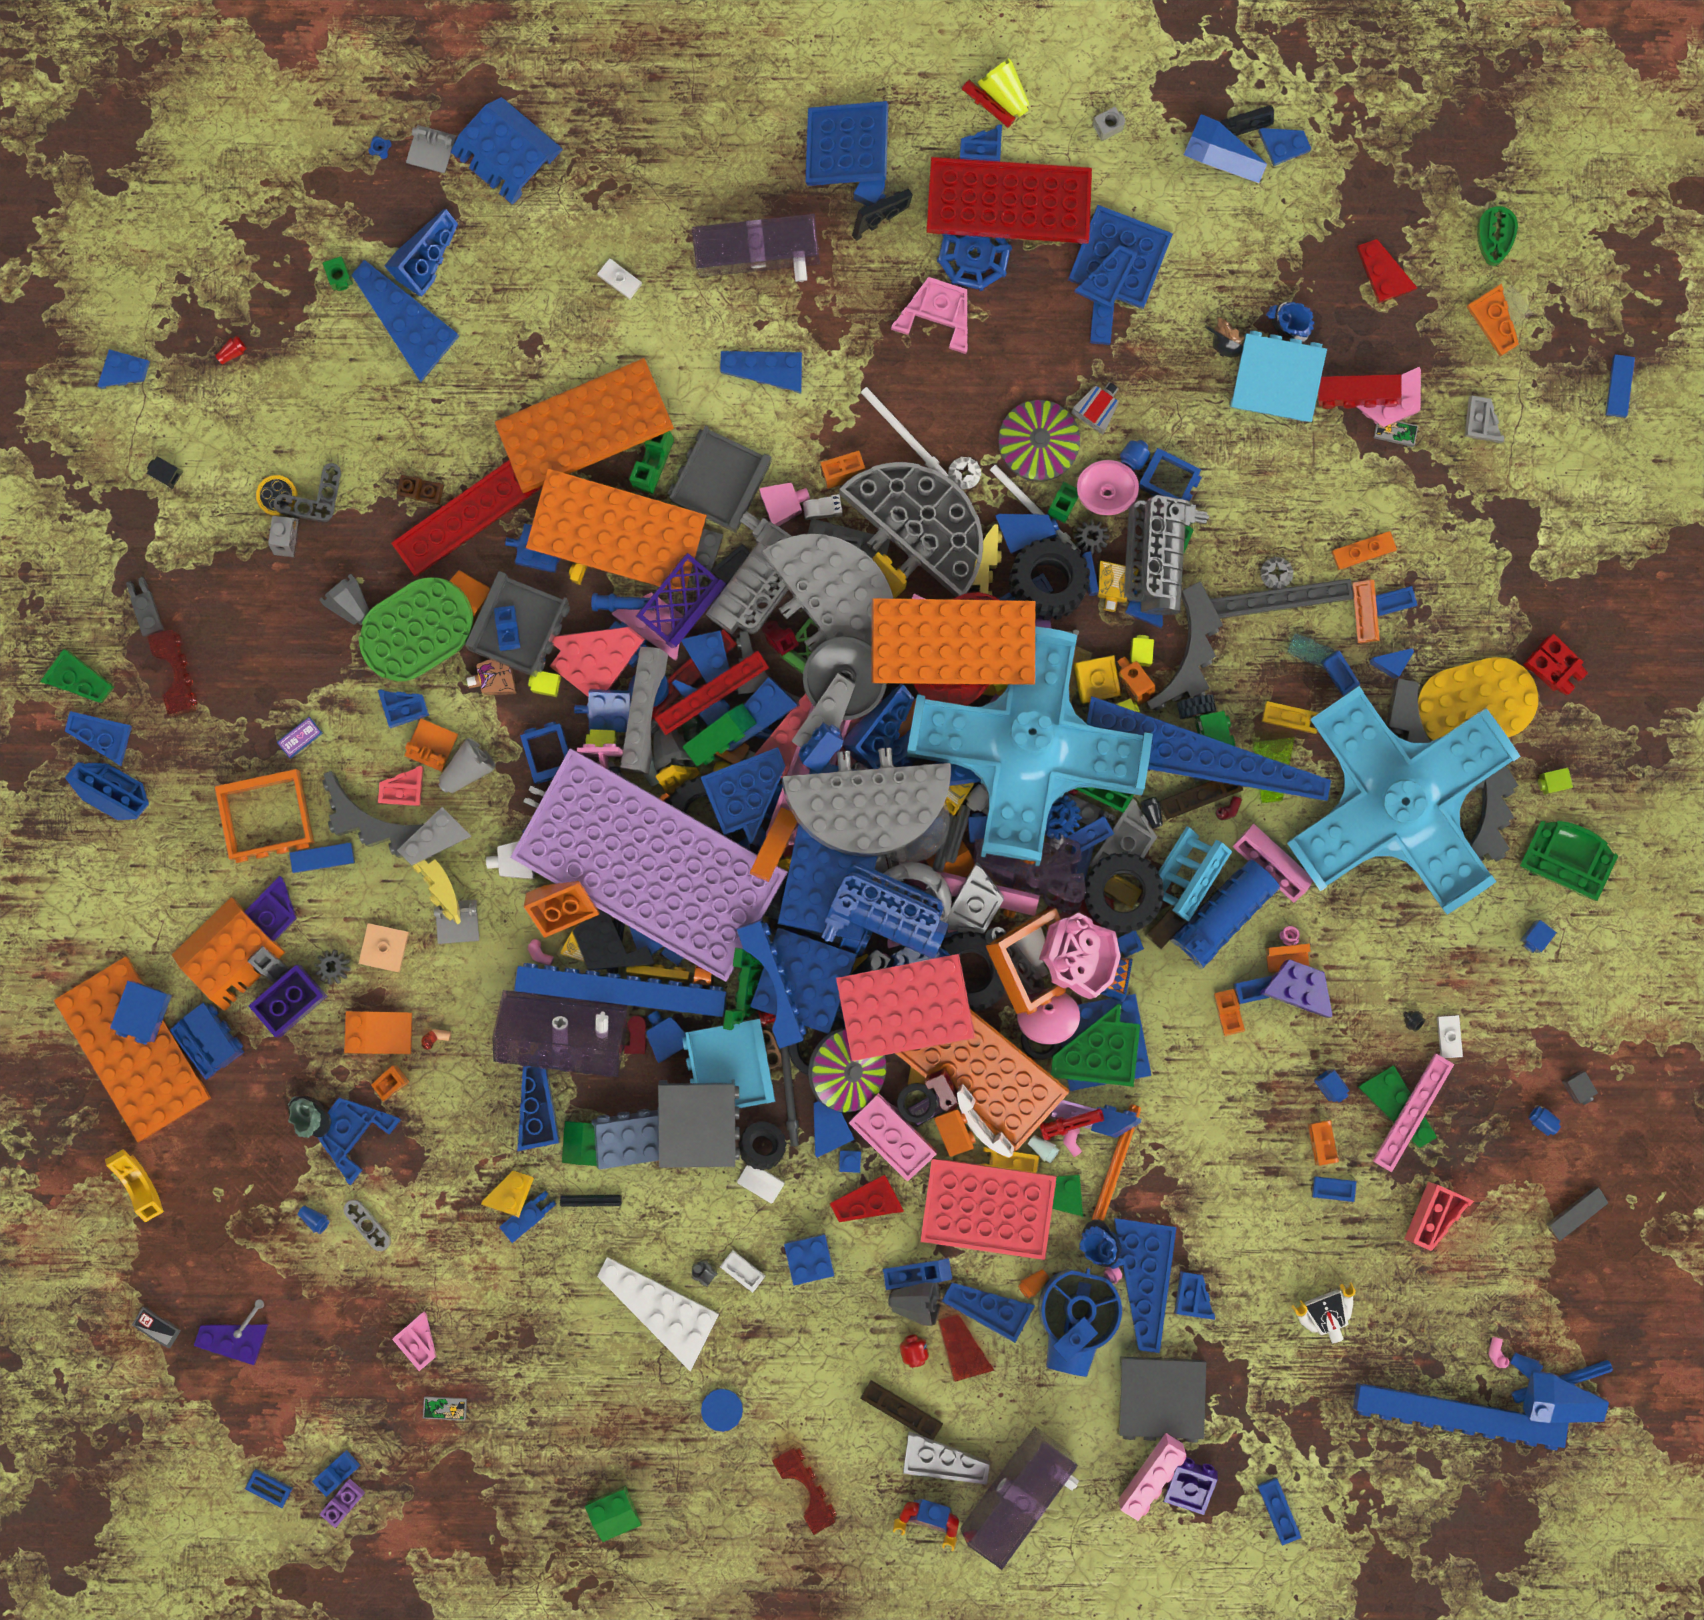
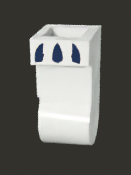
[803,494,842,520]

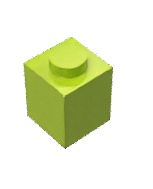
[1538,768,1573,795]

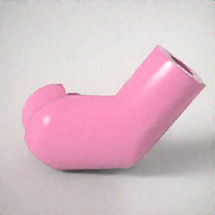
[528,939,554,966]
[1063,1128,1082,1157]
[1488,1337,1509,1368]

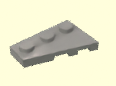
[397,807,472,866]

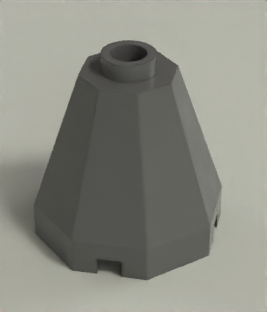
[319,573,370,625]
[654,727,696,775]
[888,1282,940,1326]

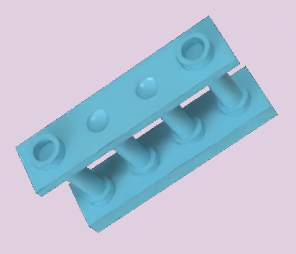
[1158,826,1232,922]

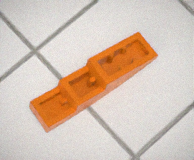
[750,807,797,882]

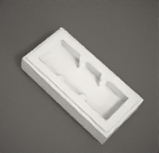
[597,258,642,300]
[1437,1015,1463,1058]
[720,1250,766,1293]

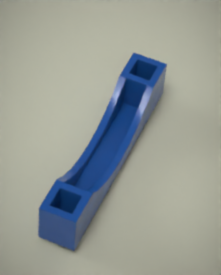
[737,919,806,1049]

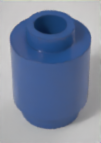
[1528,1106,1561,1136]

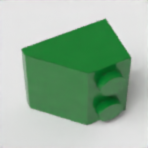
[562,1121,597,1166]
[585,1485,642,1542]

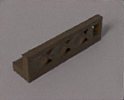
[1145,885,1216,950]

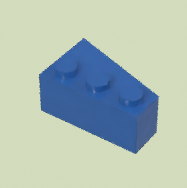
[183,1002,245,1068]

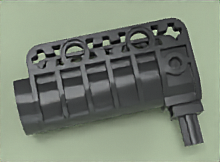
[1124,495,1209,615]

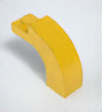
[105,1149,164,1222]

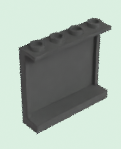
[668,425,772,533]
[465,571,570,677]
[658,1079,740,1168]
[1117,1356,1206,1443]

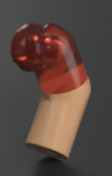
[421,1029,451,1050]

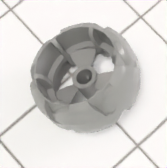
[877,862,952,923]

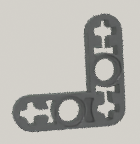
[274,463,341,522]

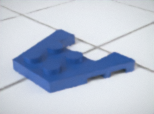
[317,1097,402,1185]

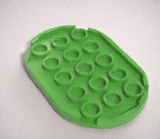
[359,577,473,681]

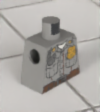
[269,516,300,557]

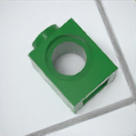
[322,256,353,291]

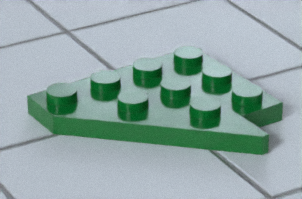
[1050,1004,1140,1087]

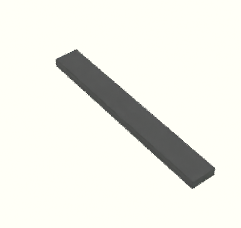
[1210,579,1354,619]

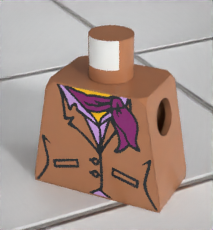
[467,659,517,695]

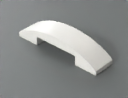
[957,1084,1014,1157]

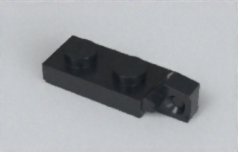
[1220,105,1274,136]

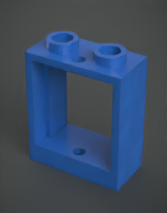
[1139,448,1202,502]
[520,722,569,785]

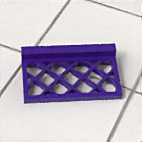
[636,553,726,648]

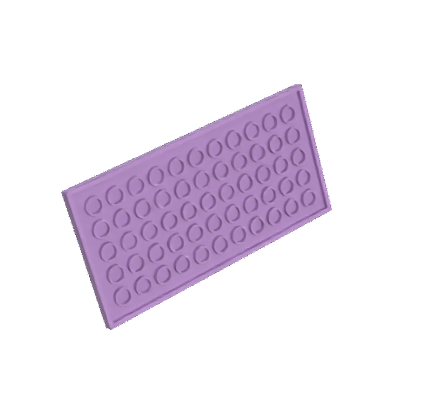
[510,748,788,982]

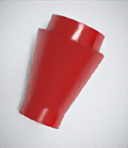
[215,336,247,365]

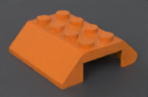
[172,897,285,1011]

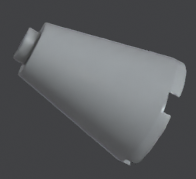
[439,738,496,793]

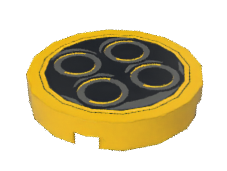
[256,475,298,516]

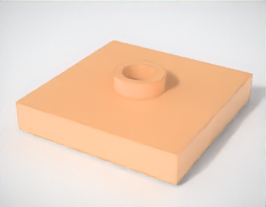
[358,923,409,973]

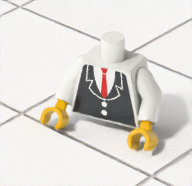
[1291,1282,1355,1343]

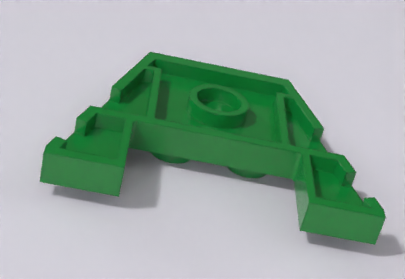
[723,947,764,1030]

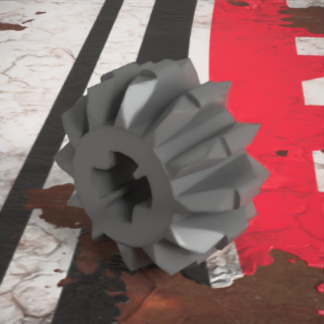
[1074,519,1109,555]
[315,949,351,985]

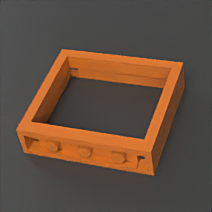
[215,769,314,863]
[986,908,1081,1015]

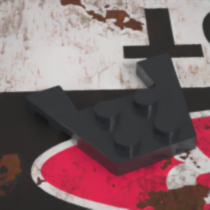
[572,909,654,971]

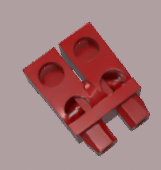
[1522,634,1588,695]

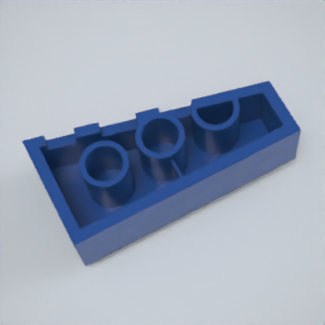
[517,1060,560,1151]

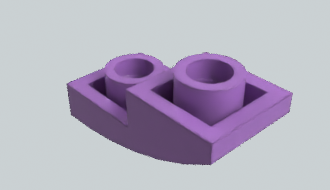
[319,1479,365,1528]

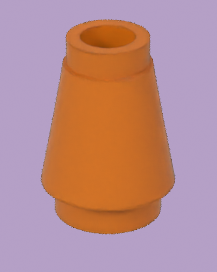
[1018,1269,1050,1299]

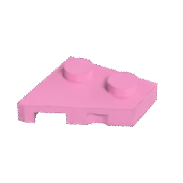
[392,1312,436,1371]

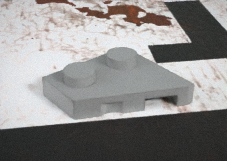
[1464,395,1504,443]

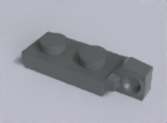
[691,529,723,587]

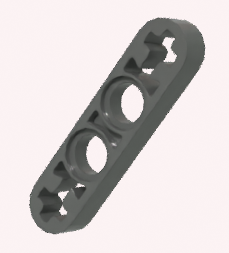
[986,927,1044,994]

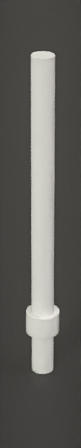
[861,387,949,477]
[990,465,1081,552]

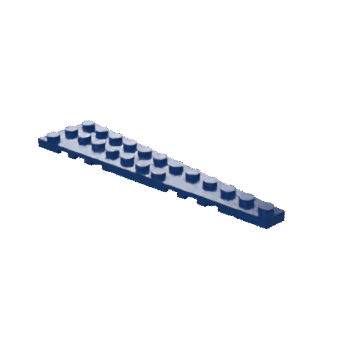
[1087,696,1331,801]

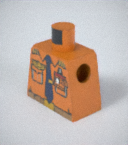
[1116,657,1155,706]

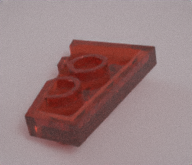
[937,1314,994,1382]

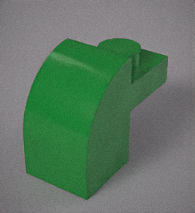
[1047,481,1078,523]

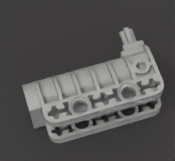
[706,511,792,635]

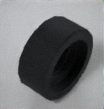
[1021,1032,1061,1060]
[897,1083,937,1123]

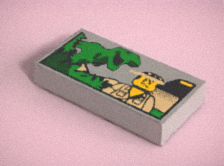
[1373,421,1418,447]
[423,1396,467,1420]

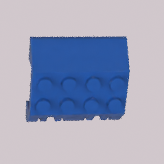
[451,97,563,204]

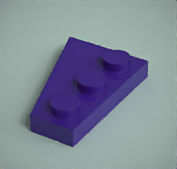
[194,1324,269,1365]

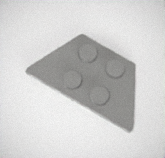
[1089,799,1157,867]
[946,862,1004,933]

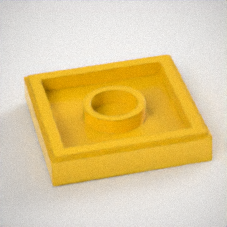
[1074,655,1121,703]

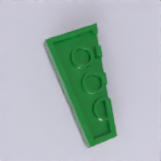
[1357,1065,1437,1148]

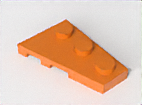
[1467,284,1519,357]

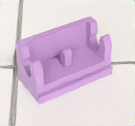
[1049,1100,1097,1129]

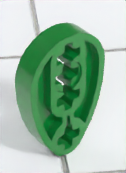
[1477,206,1518,266]

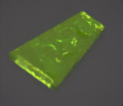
[1253,737,1295,804]

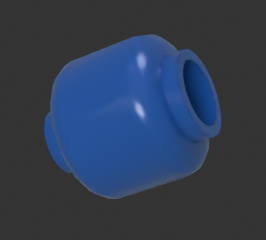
[1120,440,1150,471]

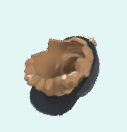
[1205,317,1245,358]

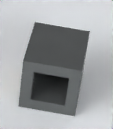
[1562,1071,1598,1105]

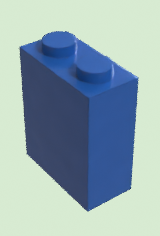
[110,981,172,1045]

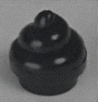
[1403,1011,1425,1032]

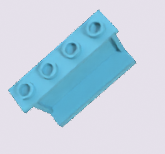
[1229,331,1327,422]
[682,1019,775,1108]

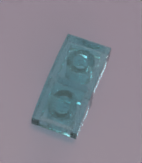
[1287,633,1334,669]

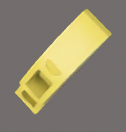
[971,524,1002,595]
[411,859,461,925]

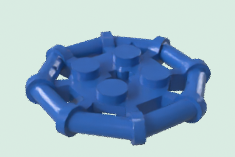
[937,234,1012,291]

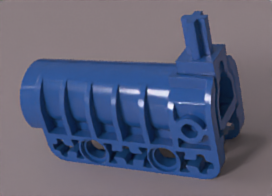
[1170,859,1280,969]
[821,863,949,959]

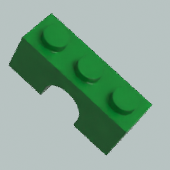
[629,431,674,494]

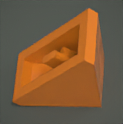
[371,1065,409,1101]

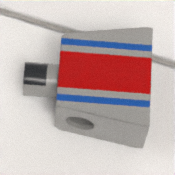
[1071,382,1119,435]

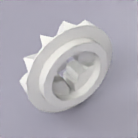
[948,456,981,489]

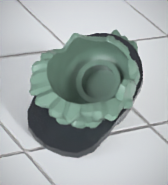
[288,1096,331,1138]

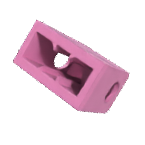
[759,483,810,526]

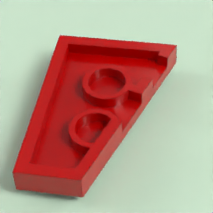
[1357,239,1417,304]
[829,1174,904,1222]

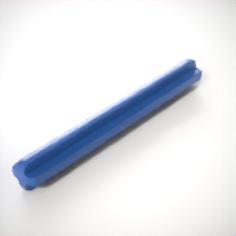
[1512,1360,1613,1403]

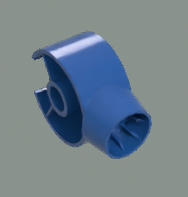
[1038,1268,1122,1377]

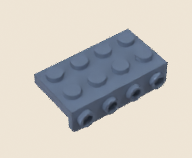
[592,1107,659,1170]

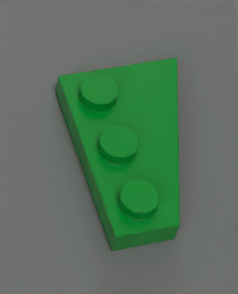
[40,649,115,703]
[1052,1175,1083,1217]

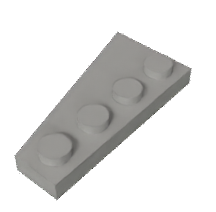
[792,672,856,748]
[903,1431,990,1484]

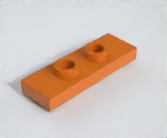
[1332,531,1397,571]
[1352,579,1380,644]

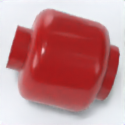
[899,1334,929,1368]

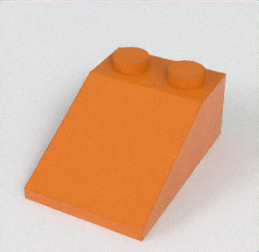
[524,881,599,938]
[344,1011,412,1054]

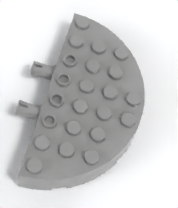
[839,462,983,597]
[760,534,893,652]
[782,748,951,857]

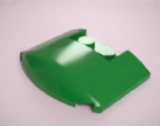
[1520,821,1618,901]

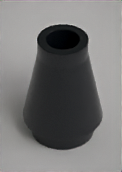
[1140,797,1163,829]

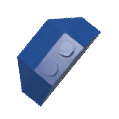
[65,762,149,820]

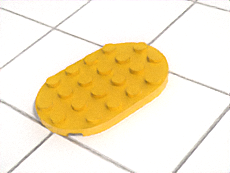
[1417,657,1538,741]

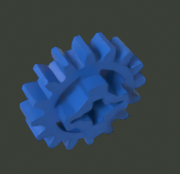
[1045,796,1082,840]

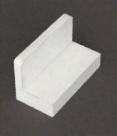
[737,1165,785,1203]

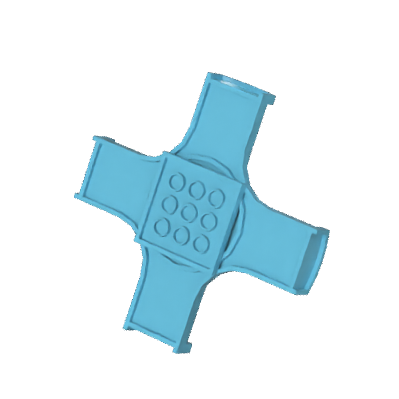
[907,626,1153,866]
[1287,686,1521,914]

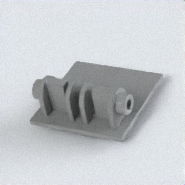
[406,125,456,174]
[434,900,479,944]

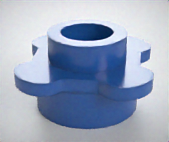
[368,136,392,159]

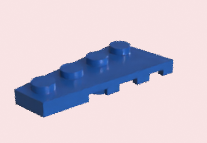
[720,351,802,394]
[728,677,800,752]
[941,1283,1035,1343]

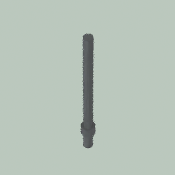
[781,1046,799,1147]

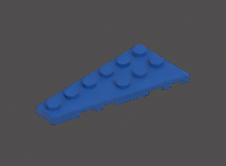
[352,260,459,382]
[1114,1218,1177,1353]

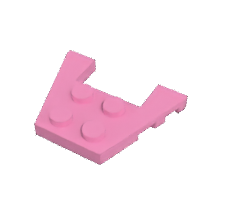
[891,277,968,354]

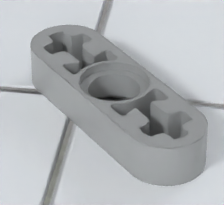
[344,1200,391,1251]

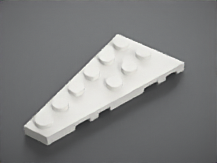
[597,1257,719,1371]

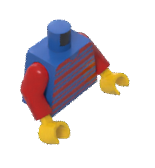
[893,1499,959,1551]

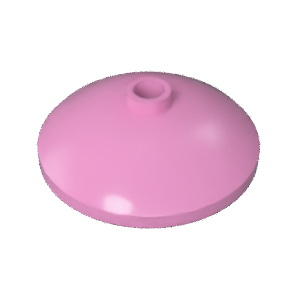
[1077,460,1139,515]
[1017,988,1080,1044]

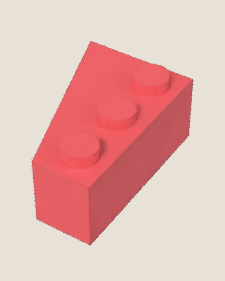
[1404,1182,1474,1251]

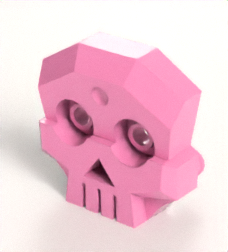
[1039,913,1121,999]

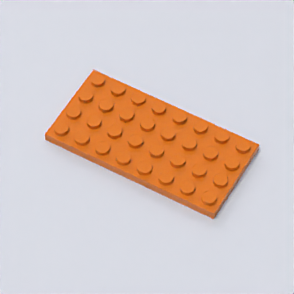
[495,358,674,493]
[526,469,707,593]
[871,598,1035,685]
[54,957,211,1143]
[895,1009,1069,1152]

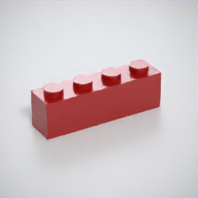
[1318,375,1402,409]

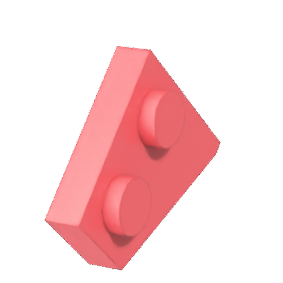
[378,766,424,806]

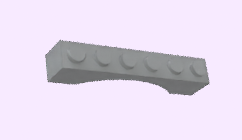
[620,647,668,775]

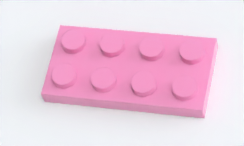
[849,1093,938,1181]

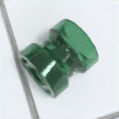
[681,717,702,742]

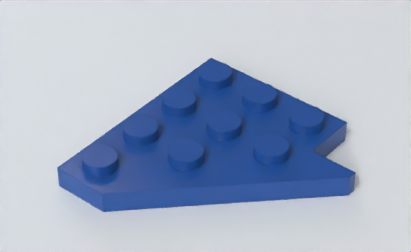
[700,747,786,845]

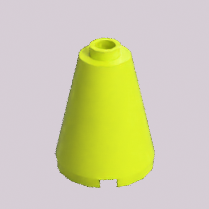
[977,58,1030,117]

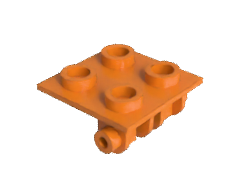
[404,718,459,772]

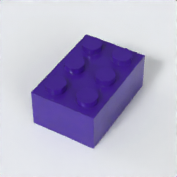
[249,965,328,1038]

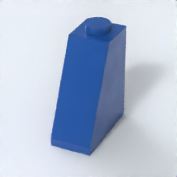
[995,514,1060,555]
[814,1098,855,1158]

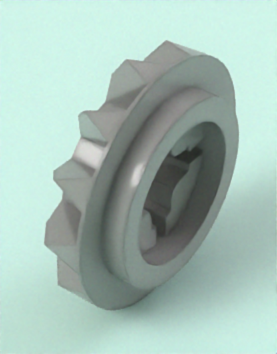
[1260,557,1294,589]

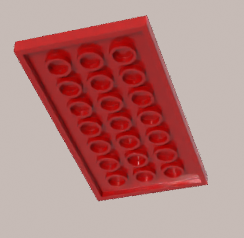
[926,157,1092,244]

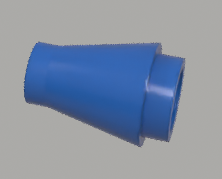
[297,1205,330,1234]
[1509,1352,1543,1379]

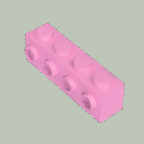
[1233,824,1314,903]
[1118,1433,1186,1521]

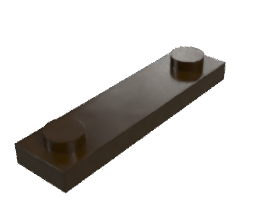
[1160,781,1243,820]
[860,1380,943,1440]

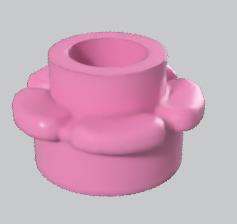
[1279,926,1300,946]
[1104,1267,1122,1284]

